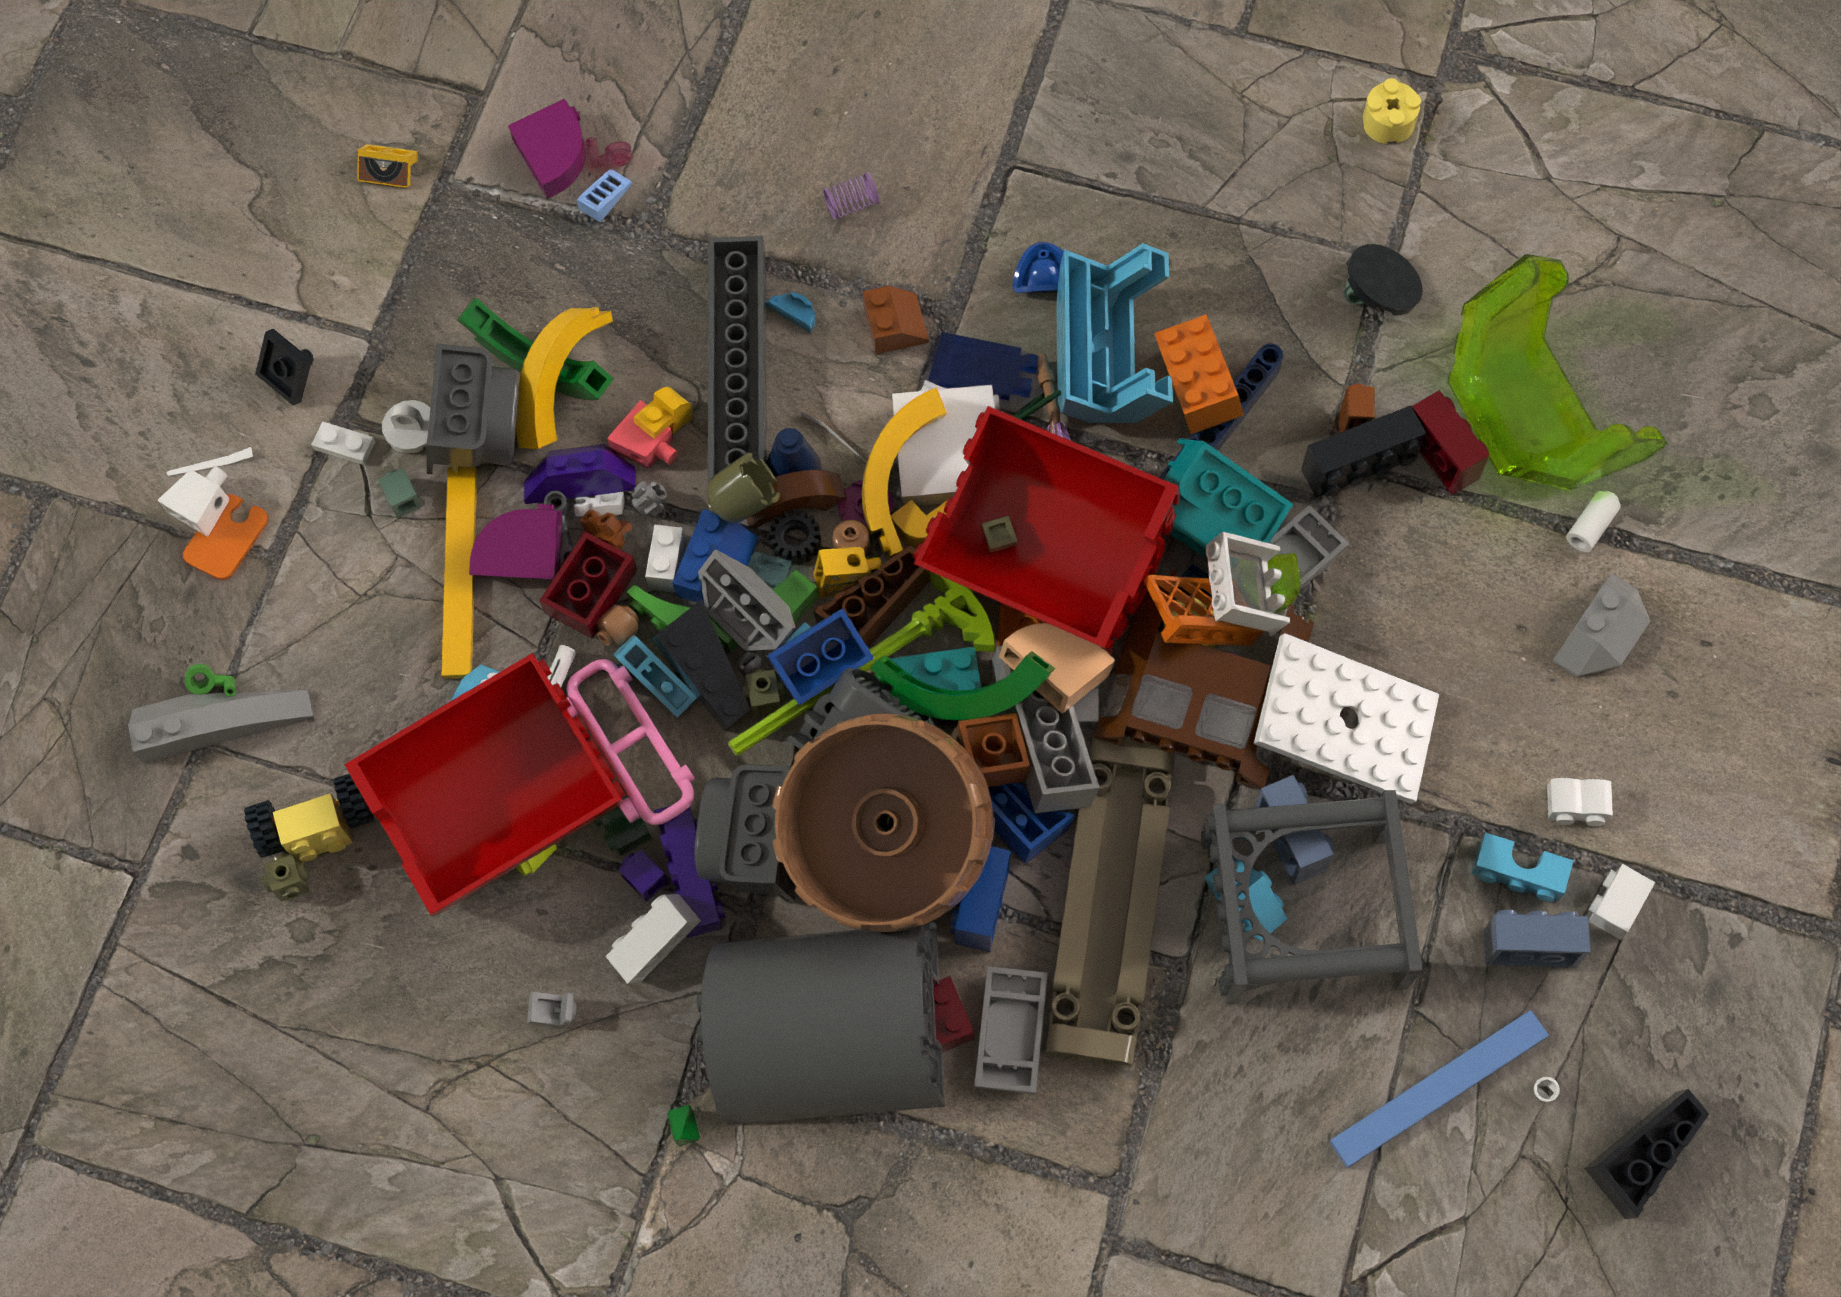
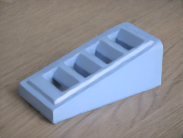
[577,169,632,222]

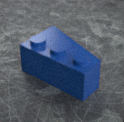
[988,783,1074,864]

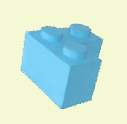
[1204,858,1288,941]

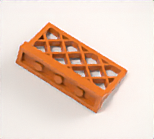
[1143,575,1265,646]

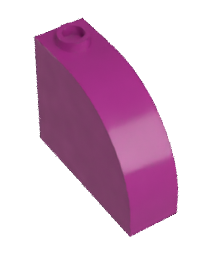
[508,98,586,199]
[469,504,562,579]

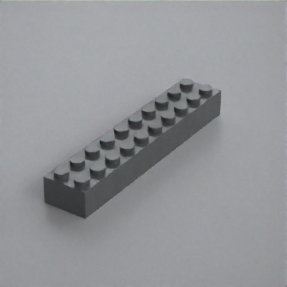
[708,236,767,484]

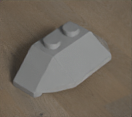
[698,550,796,651]
[1552,574,1650,678]

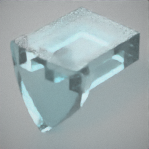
[749,552,792,588]

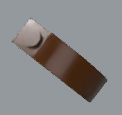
[747,470,846,529]

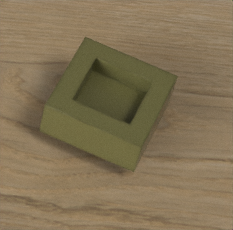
[981,516,1018,553]

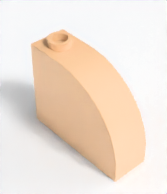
[999,623,1115,714]

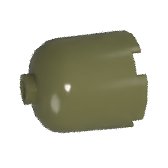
[707,453,780,523]

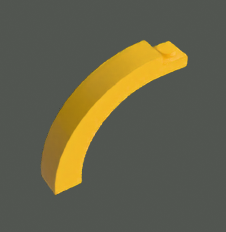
[516,307,613,449]
[862,387,947,557]

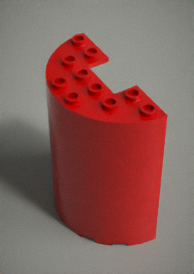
[914,406,1180,649]
[344,653,626,917]

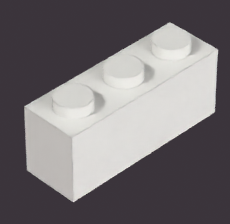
[605,894,701,984]

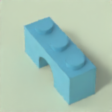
[1471,832,1574,902]

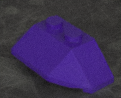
[524,444,636,504]

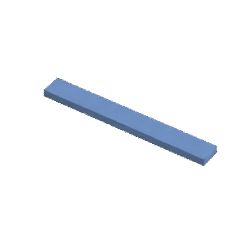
[1329,1010,1549,1168]

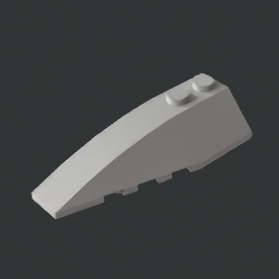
[128,690,314,763]

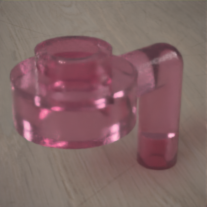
[586,137,633,168]

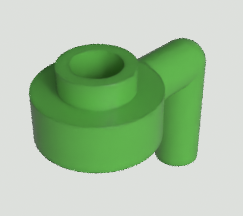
[184,664,236,697]

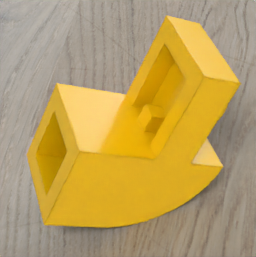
[634,387,693,439]
[891,500,947,548]

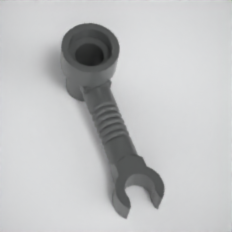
[544,491,573,565]

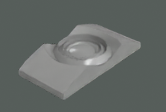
[1231,505,1350,611]
[974,966,1048,1094]

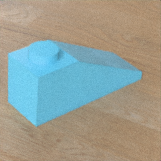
[613,634,697,718]

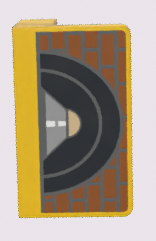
[357,144,418,188]

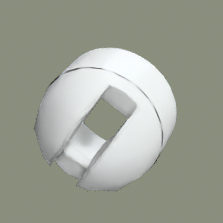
[1534,1077,1560,1102]

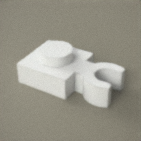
[574,492,625,517]

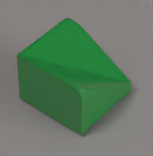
[667,1105,700,1146]

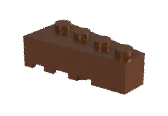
[813,545,931,648]

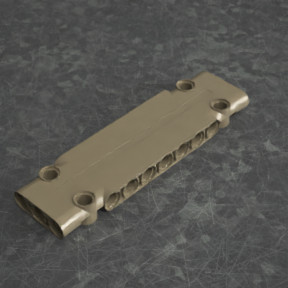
[1045,736,1175,1068]

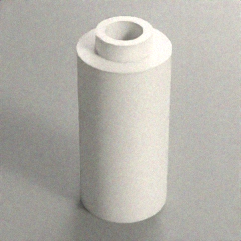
[1566,491,1621,552]

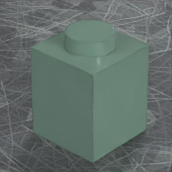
[378,468,422,518]

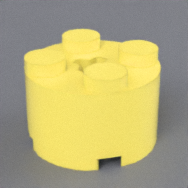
[1363,78,1421,144]

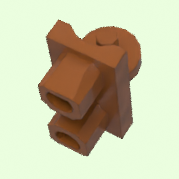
[579,510,633,550]

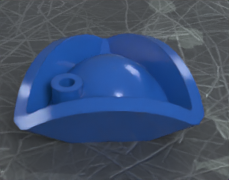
[1012,242,1063,294]

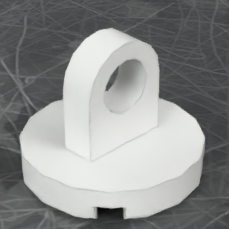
[382,400,430,454]

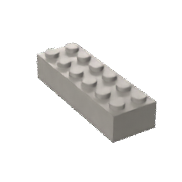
[990,645,1099,813]

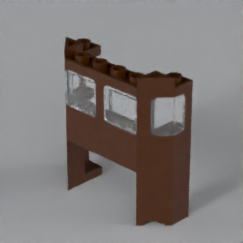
[1093,570,1314,789]

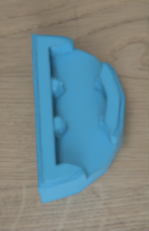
[766,292,815,333]

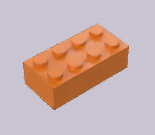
[1154,314,1244,434]

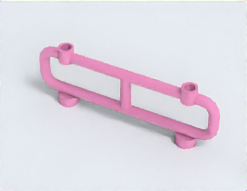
[566,659,695,825]

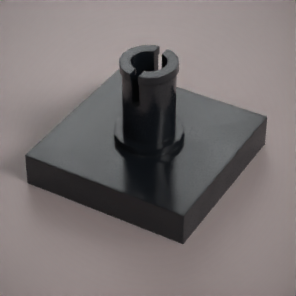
[255,329,314,406]

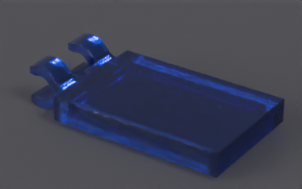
[928,332,1039,401]

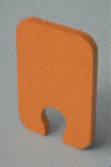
[183,494,268,580]

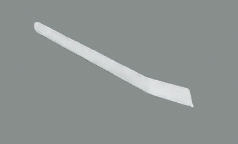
[801,411,867,463]
[167,447,253,476]

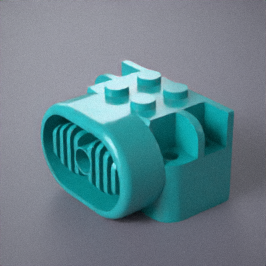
[1164,438,1293,569]

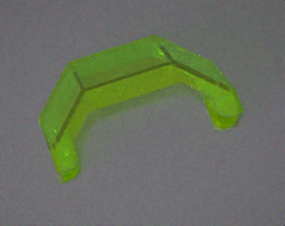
[1447,254,1668,491]

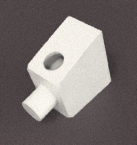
[157,466,229,537]

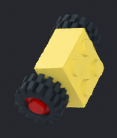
[244,774,374,862]

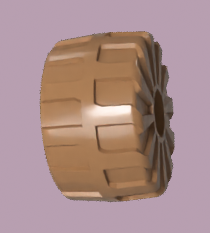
[772,714,995,932]

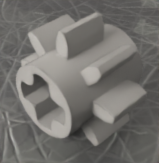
[631,480,667,516]

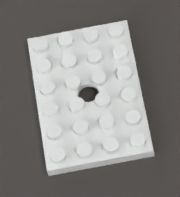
[1254,633,1439,804]

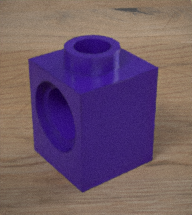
[619,849,668,902]

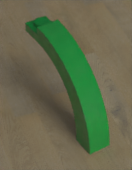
[457,298,614,400]
[870,651,1056,720]

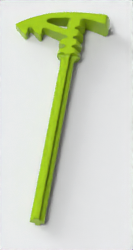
[728,572,996,756]

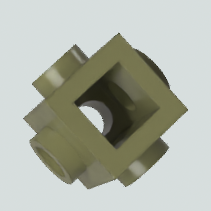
[742,668,785,716]
[263,854,309,901]

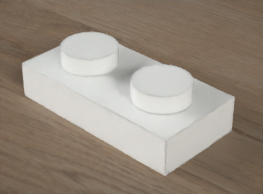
[311,421,375,465]

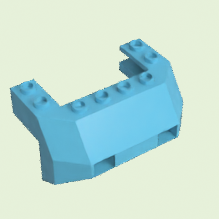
[1056,243,1173,423]

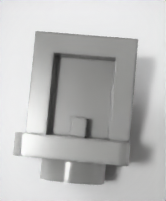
[527,992,577,1028]

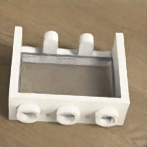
[1206,532,1290,637]

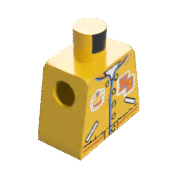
[813,547,882,599]

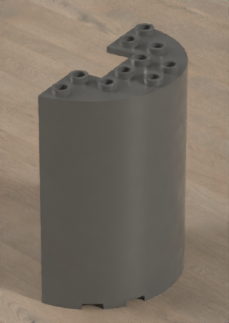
[697,922,945,1125]

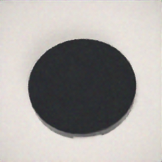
[1346,244,1423,316]

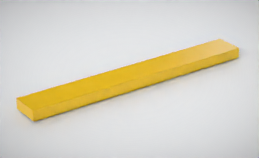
[441,467,477,679]

